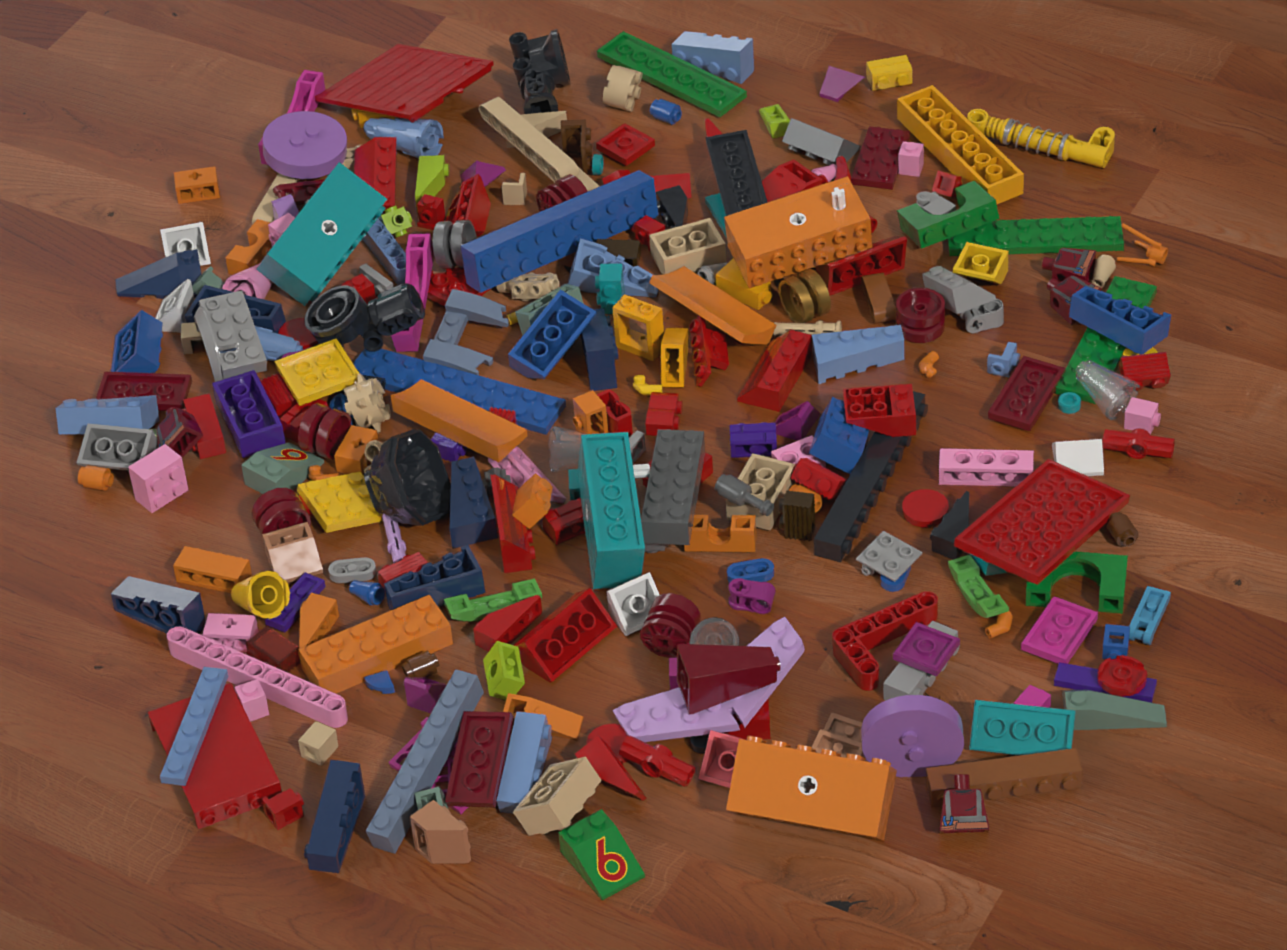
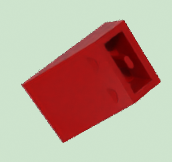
[762,159,822,202]
[843,384,916,437]

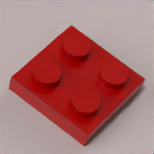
[596,123,655,166]

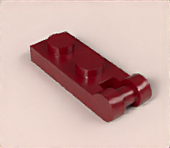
[273,179,325,205]

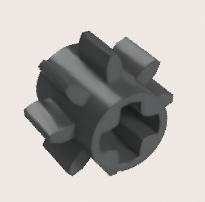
[482,468,511,495]

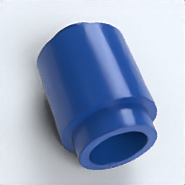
[650,99,682,125]

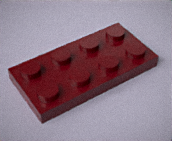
[851,126,910,190]
[988,356,1066,431]
[96,372,192,411]
[445,711,513,808]

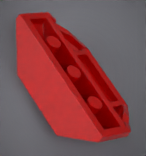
[445,174,491,236]

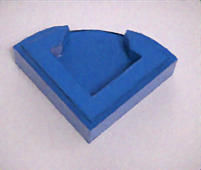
[364,670,395,694]

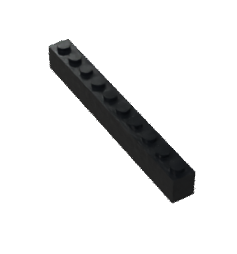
[814,391,928,563]

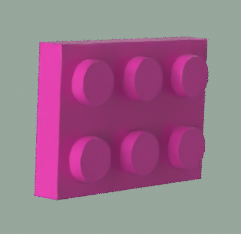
[1021,596,1098,664]

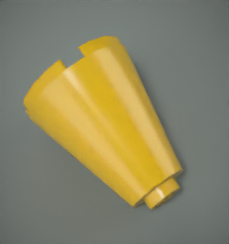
[231,571,290,619]

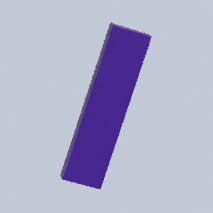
[1054,662,1157,703]

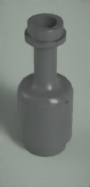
[715,474,774,516]

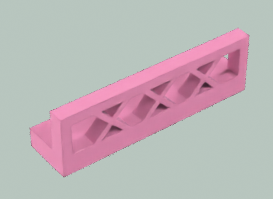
[488,446,566,504]

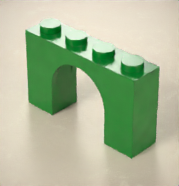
[897,181,999,249]
[1026,551,1128,614]

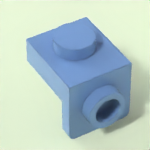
[987,342,1020,377]

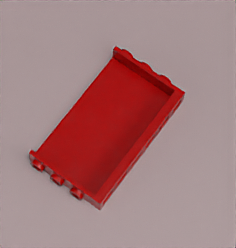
[148,683,282,829]

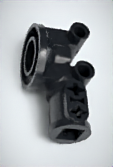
[509,29,571,114]
[304,283,425,352]

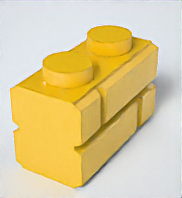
[866,55,912,91]

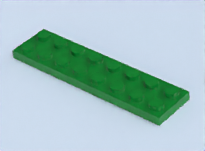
[597,31,747,117]
[948,216,1124,256]
[1056,276,1157,405]

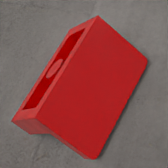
[651,173,692,199]

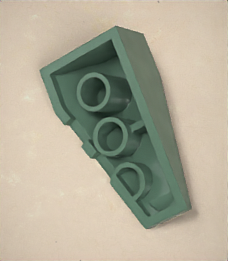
[1062,689,1167,730]

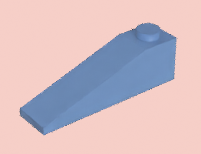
[568,238,658,297]

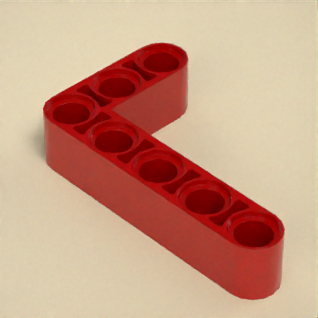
[832,591,938,691]

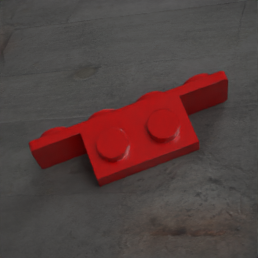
[689,315,729,387]

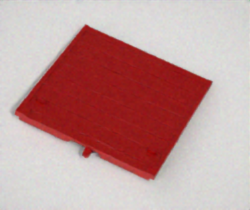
[315,44,494,123]

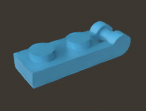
[1129,586,1171,645]

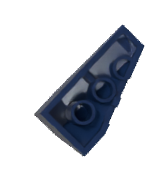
[115,249,202,299]

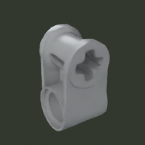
[960,299,1004,333]

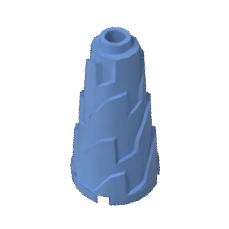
[364,117,444,159]
[220,326,303,361]

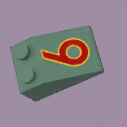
[241,442,324,494]

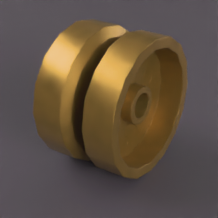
[779,269,831,323]

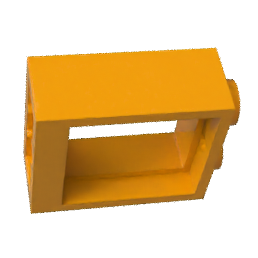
[613,294,664,361]

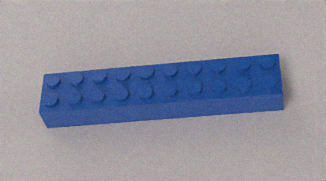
[461,170,659,293]

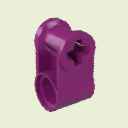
[729,578,776,614]

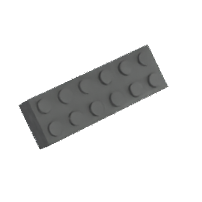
[641,429,705,545]

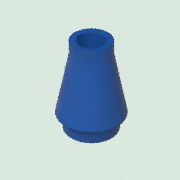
[349,580,385,606]

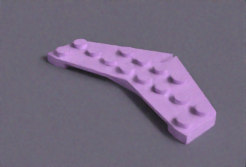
[613,617,805,742]

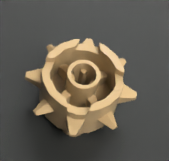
[344,373,391,433]

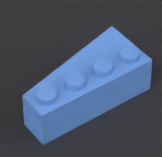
[672,31,754,84]
[812,325,904,384]
[55,395,159,434]

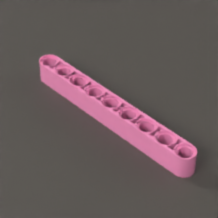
[167,627,348,728]

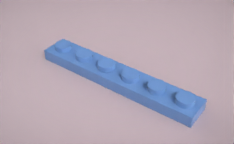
[160,667,228,786]

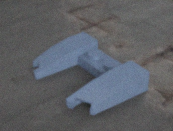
[423,289,509,375]

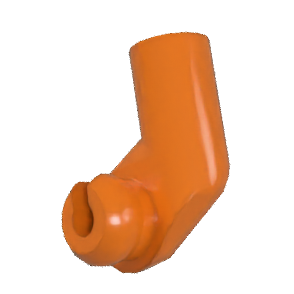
[919,351,939,378]
[308,465,339,481]
[985,611,1013,639]

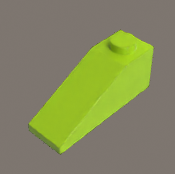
[415,155,450,212]

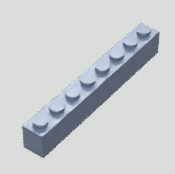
[366,669,484,854]

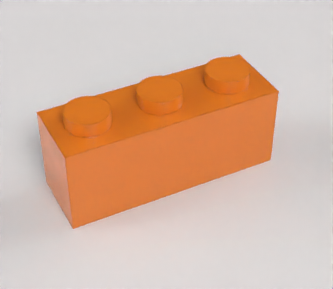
[173,546,252,593]

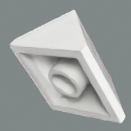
[161,222,211,266]
[156,279,195,333]
[1052,439,1104,476]
[607,572,659,636]

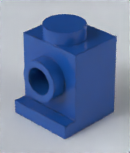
[1102,624,1130,659]

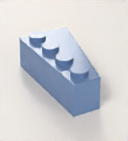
[497,712,552,814]

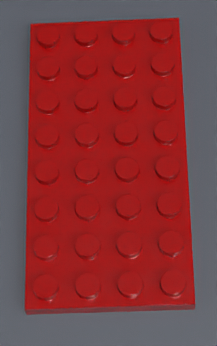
[954,459,1130,585]

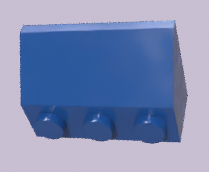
[111,310,163,373]

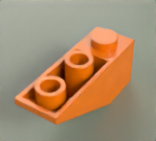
[503,693,583,740]

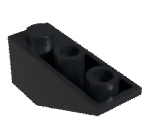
[656,185,688,229]
[930,491,969,560]

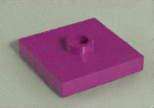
[893,622,960,676]

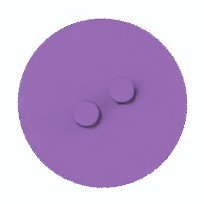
[263,111,347,179]
[861,695,964,777]

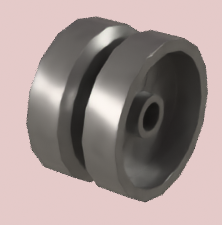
[433,220,477,269]

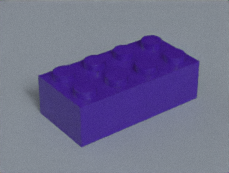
[212,370,285,458]

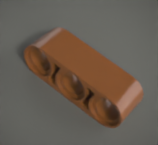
[861,273,896,324]

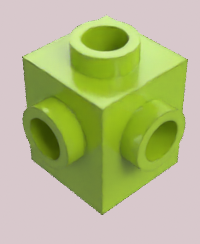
[379,206,412,238]

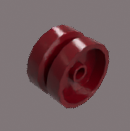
[896,288,945,343]
[298,403,351,460]
[251,488,311,537]

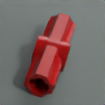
[1102,428,1175,459]
[619,735,696,787]

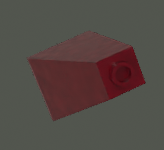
[677,644,781,715]

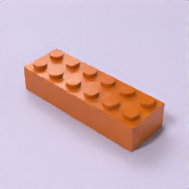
[298,595,453,694]

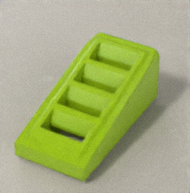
[759,104,790,138]

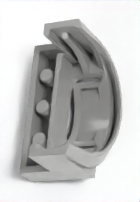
[194,291,267,382]

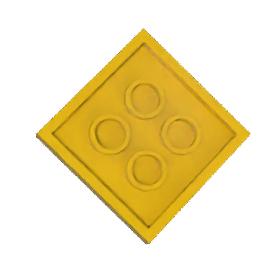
[275,338,359,406]
[297,472,383,533]

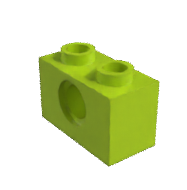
[483,641,525,700]

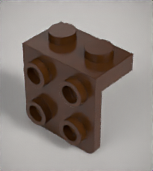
[561,119,592,175]

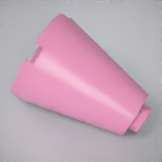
[222,264,273,299]

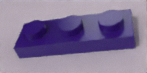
[265,573,326,632]

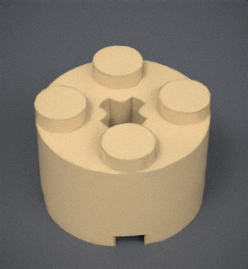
[603,65,643,112]

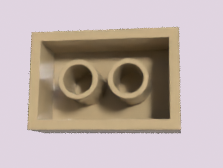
[649,218,726,275]
[726,453,796,531]
[513,757,601,836]

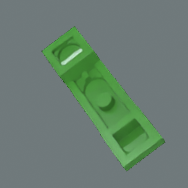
[948,555,1009,618]
[444,578,542,621]

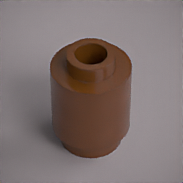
[1107,512,1139,547]
[402,650,440,678]

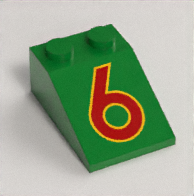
[558,809,645,901]

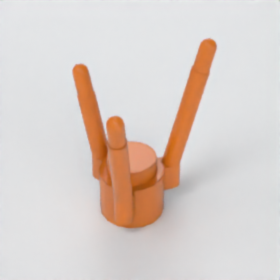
[1116,223,1168,267]

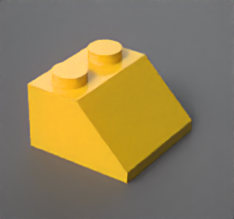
[953,242,1009,284]

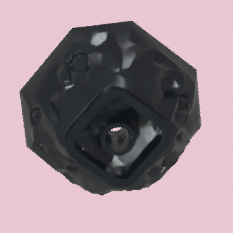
[364,429,451,526]

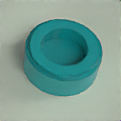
[592,154,604,175]
[1058,392,1081,414]

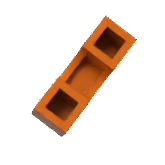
[225,219,272,275]
[684,515,757,552]

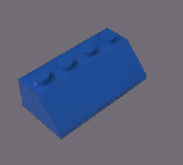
[508,289,597,379]

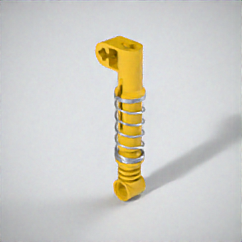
[967,109,1115,168]

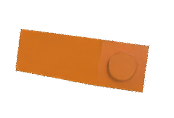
[299,593,339,649]

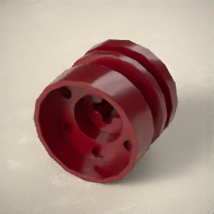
[536,174,588,212]
[640,593,701,658]

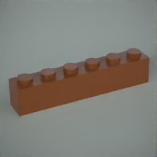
[926,748,1083,808]

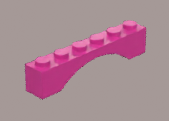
[258,70,326,165]
[391,234,434,352]

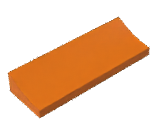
[649,266,777,345]
[391,379,528,462]

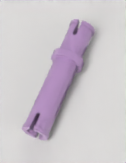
[382,514,406,564]

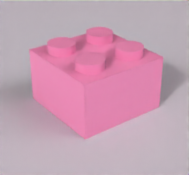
[128,444,188,513]

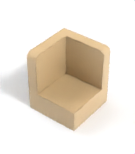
[502,173,527,205]
[181,322,203,354]
[298,722,338,766]

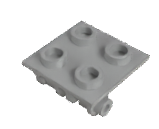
[856,531,923,582]

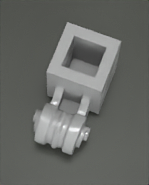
[916,191,956,215]

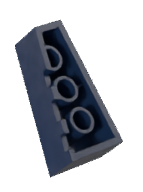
[580,308,619,391]

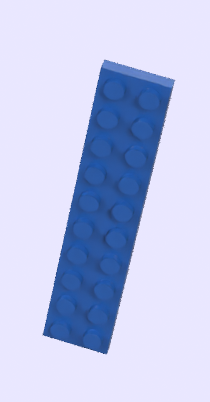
[353,348,566,435]

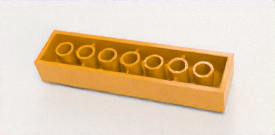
[897,85,1024,204]

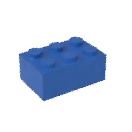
[809,397,869,474]

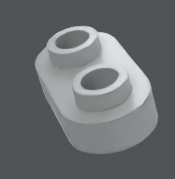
[328,557,377,583]

